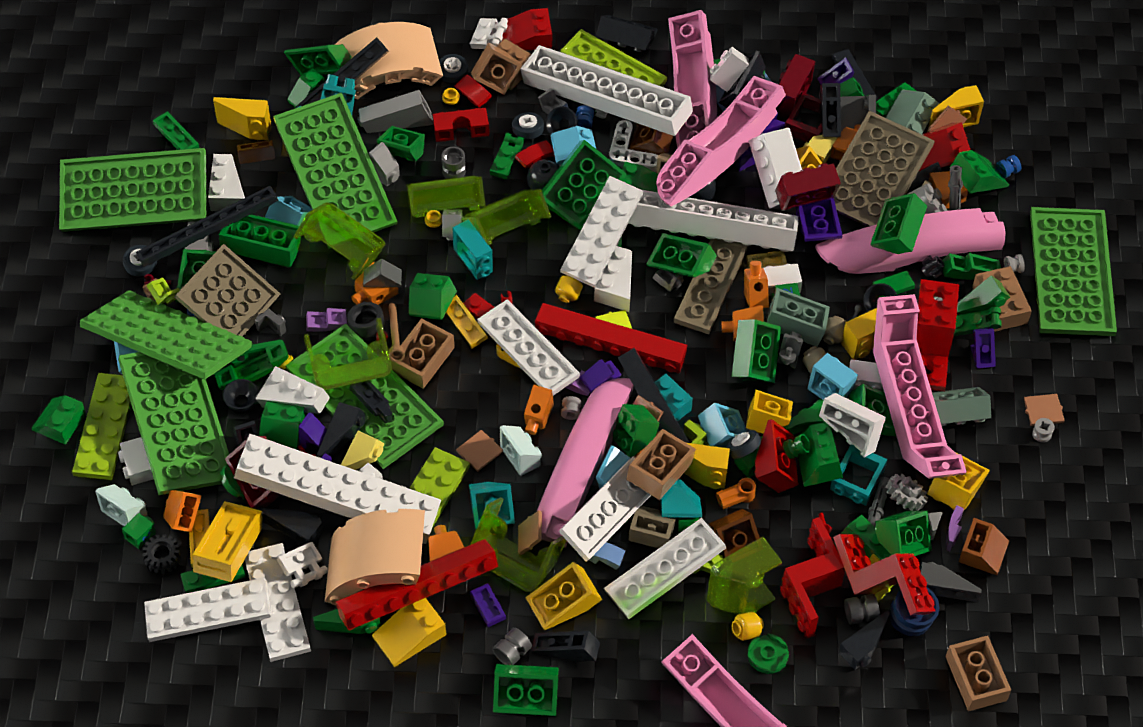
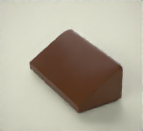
[237,140,275,164]

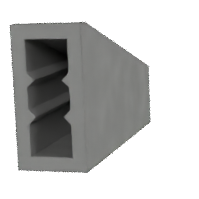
[357,90,433,133]

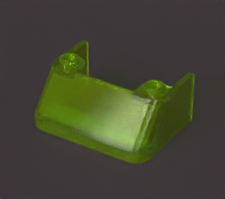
[406,175,485,218]
[462,189,551,245]
[293,202,385,280]
[304,318,392,390]
[470,497,566,592]
[707,537,782,615]

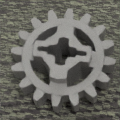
[886,474,928,511]

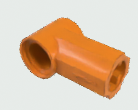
[716,478,756,509]

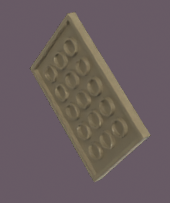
[834,111,934,227]

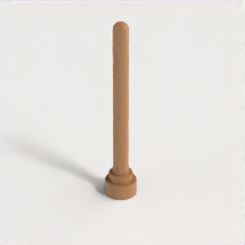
[389,303,405,362]

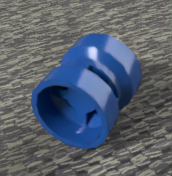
[576,105,594,129]
[996,155,1021,178]

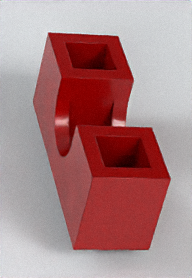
[433,108,489,142]

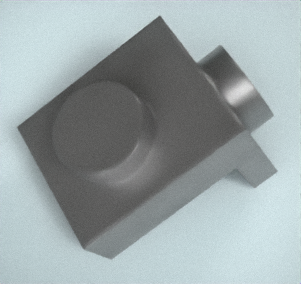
[538,89,569,114]
[653,269,684,292]
[255,308,286,336]

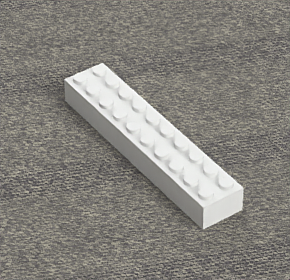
[520,45,693,136]
[628,190,799,252]
[234,434,441,544]

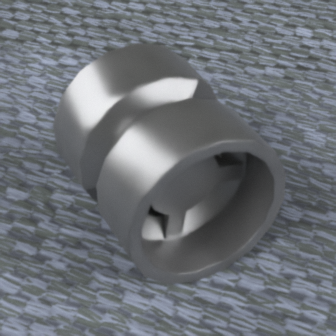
[442,147,466,181]
[844,594,880,625]
[492,628,532,665]

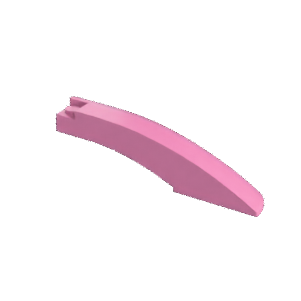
[668,10,717,147]
[656,76,786,206]
[815,208,1005,274]
[537,378,634,548]
[661,634,787,727]

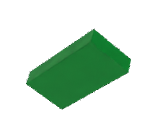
[873,271,915,297]

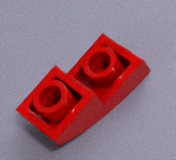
[455,74,492,108]
[515,141,555,168]

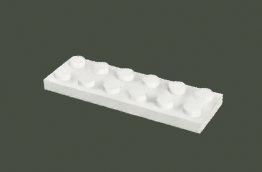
[561,176,643,288]
[478,299,580,395]
[559,456,651,561]
[604,518,726,619]
[245,543,311,662]
[144,578,271,642]

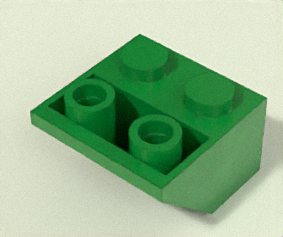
[613,404,659,457]

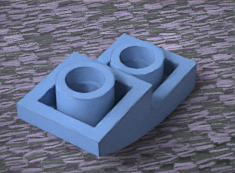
[589,542,625,570]

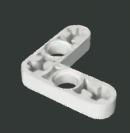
[609,120,658,172]

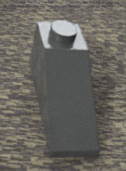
[920,562,981,602]

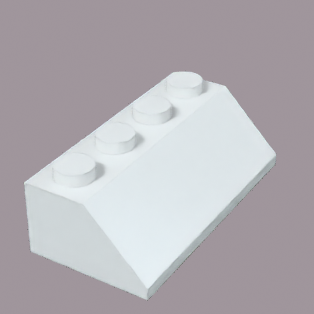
[749,128,802,210]

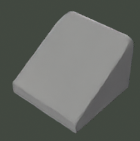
[928,512,942,540]

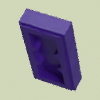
[470,583,506,627]

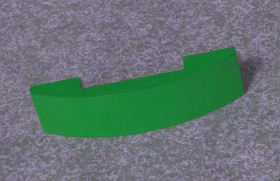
[214,340,289,390]

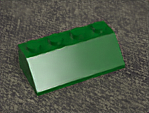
[219,215,303,268]

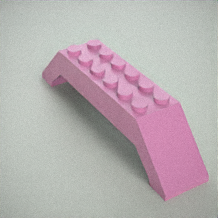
[873,294,967,479]

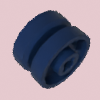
[889,587,940,636]

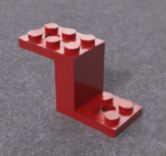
[917,279,959,392]
[780,517,845,638]
[833,534,935,615]

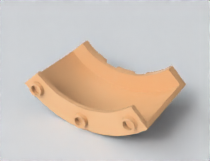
[335,22,443,99]
[325,509,425,605]

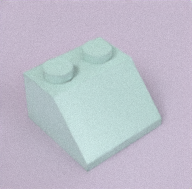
[500,425,542,476]
[95,484,147,526]

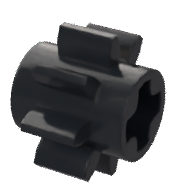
[921,255,945,279]

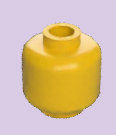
[555,275,583,303]
[732,612,764,640]

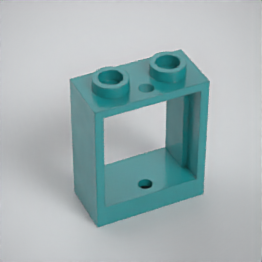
[452,219,493,280]
[830,444,887,505]

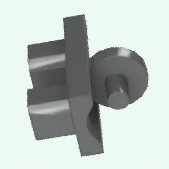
[777,332,803,369]

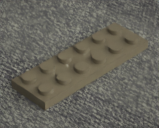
[674,238,748,334]

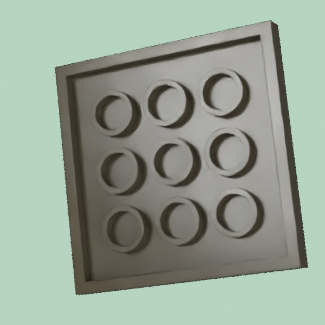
[174,244,280,337]

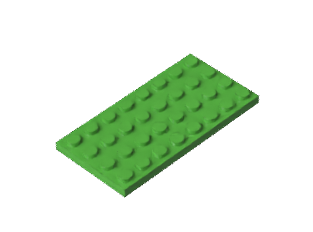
[273,93,397,249]
[59,148,206,232]
[1030,207,1117,336]
[80,291,252,380]
[286,324,444,469]
[118,352,229,495]

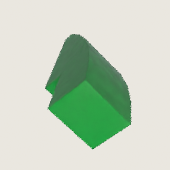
[942,253,1001,280]

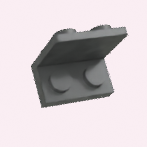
[840,95,876,132]

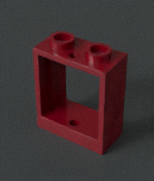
[785,93,822,142]

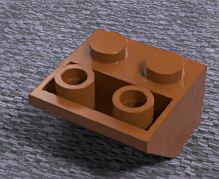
[959,518,1009,575]

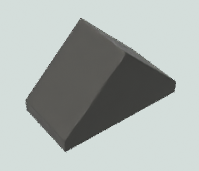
[363,259,402,287]

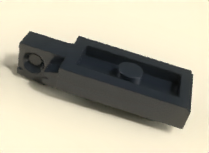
[349,377,393,423]

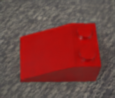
[502,8,552,51]
[918,122,970,172]
[755,419,798,493]

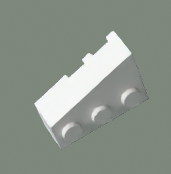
[208,154,245,211]
[594,246,632,312]
[256,366,330,414]
[819,393,886,458]

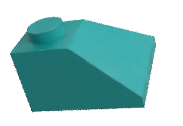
[660,479,702,517]
[469,482,515,529]

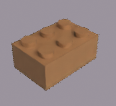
[972,266,1032,331]
[390,318,454,389]
[626,429,696,500]
[946,636,1011,711]

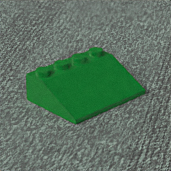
[536,140,627,231]

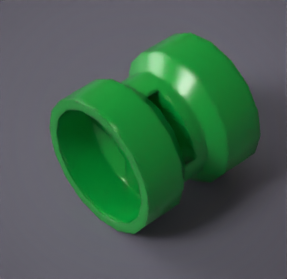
[783,434,811,459]

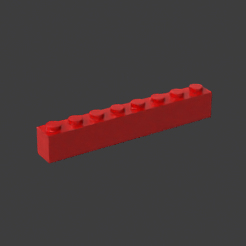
[535,303,687,373]
[336,539,498,630]

